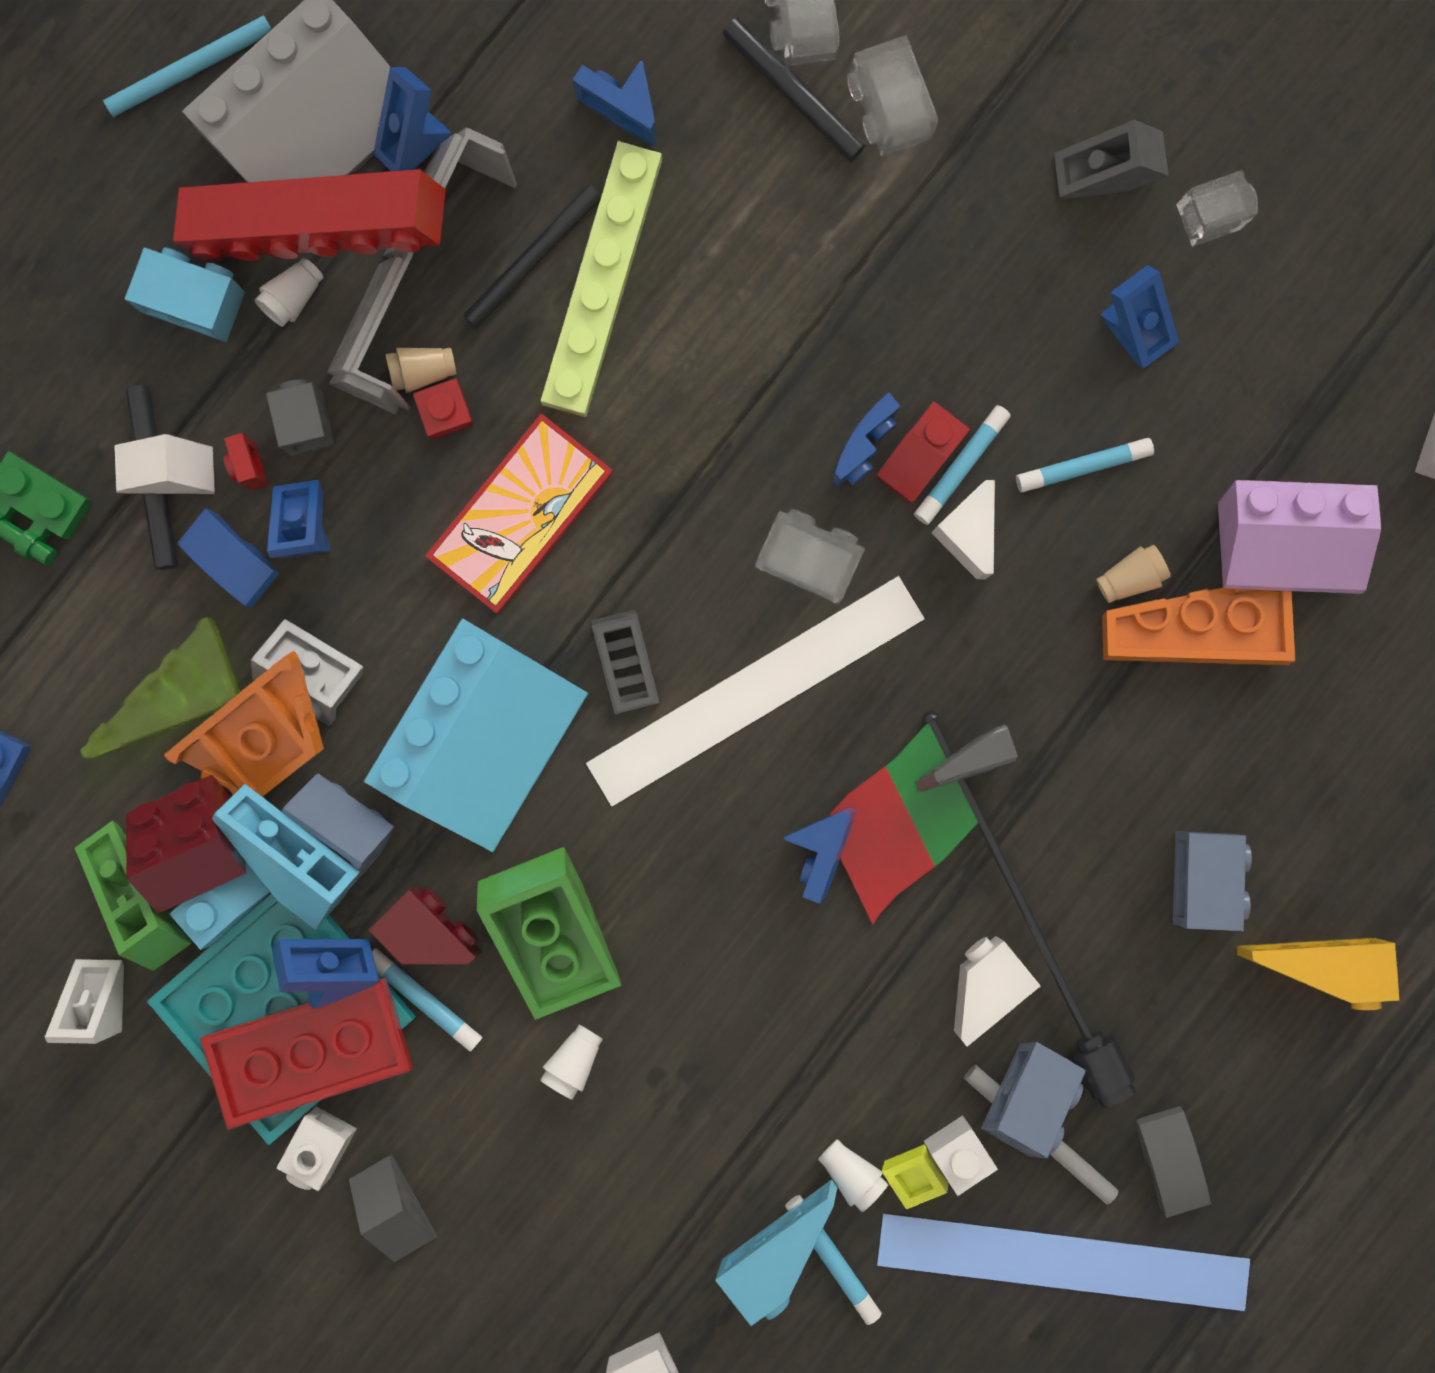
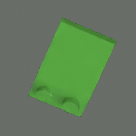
[477,847,621,1020]

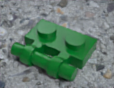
[0,451,93,566]

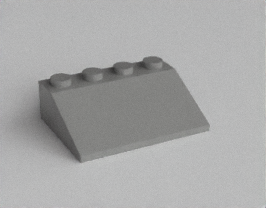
[182,0,390,183]

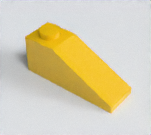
[1237,938,1400,1010]

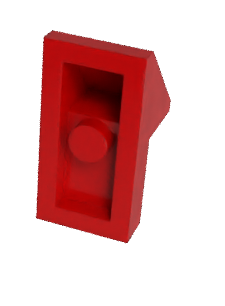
[876,402,970,504]

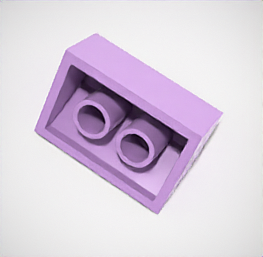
[1218,480,1381,594]

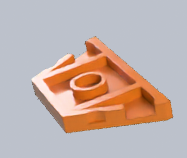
[164,651,324,797]

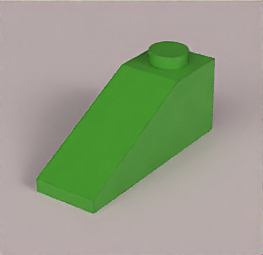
[75,820,192,971]

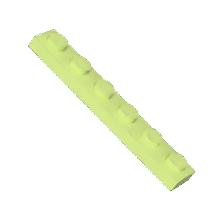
[541,141,662,417]

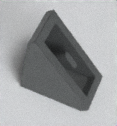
[349,1154,437,1262]

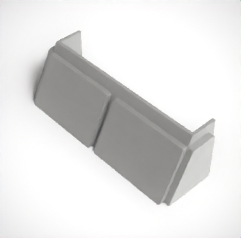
[327,128,517,415]

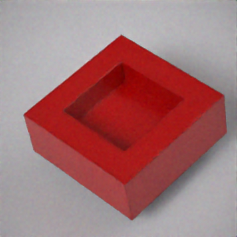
[413,378,474,440]
[223,433,269,491]

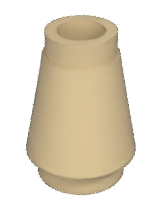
[385,348,456,394]
[1096,545,1171,603]

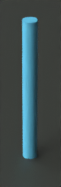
[103,15,272,117]

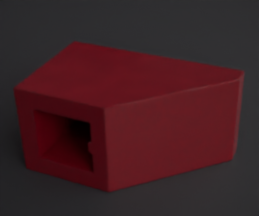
[368,886,482,964]

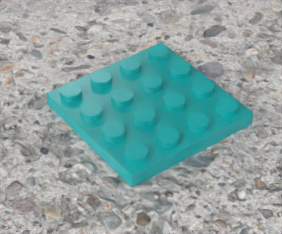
[147,893,416,1145]

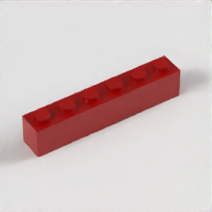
[173,169,446,263]

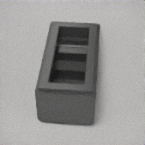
[591,610,659,714]
[915,724,1018,792]

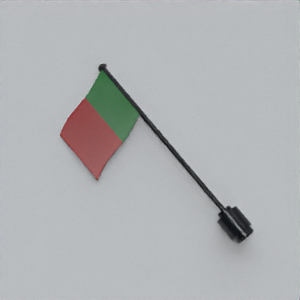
[829,711,1136,1107]

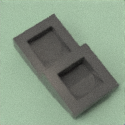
[1136,1106,1211,1218]

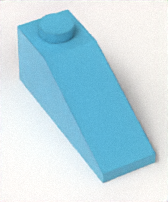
[212,784,360,930]
[170,861,271,950]
[715,1180,837,1326]

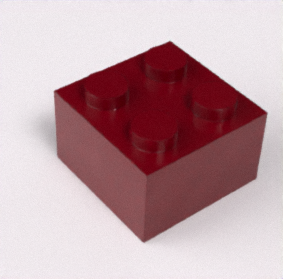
[126,775,246,914]

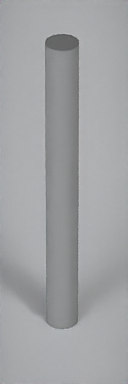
[964,1064,1119,1204]

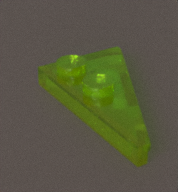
[80,617,240,758]

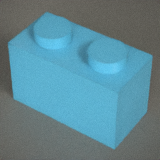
[125,247,245,342]

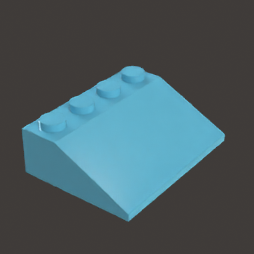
[364,618,589,852]

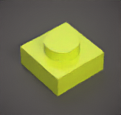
[882,1144,949,1209]

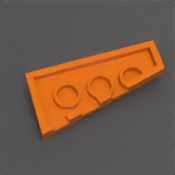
[1102,588,1295,665]

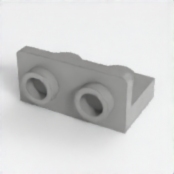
[251,619,363,726]

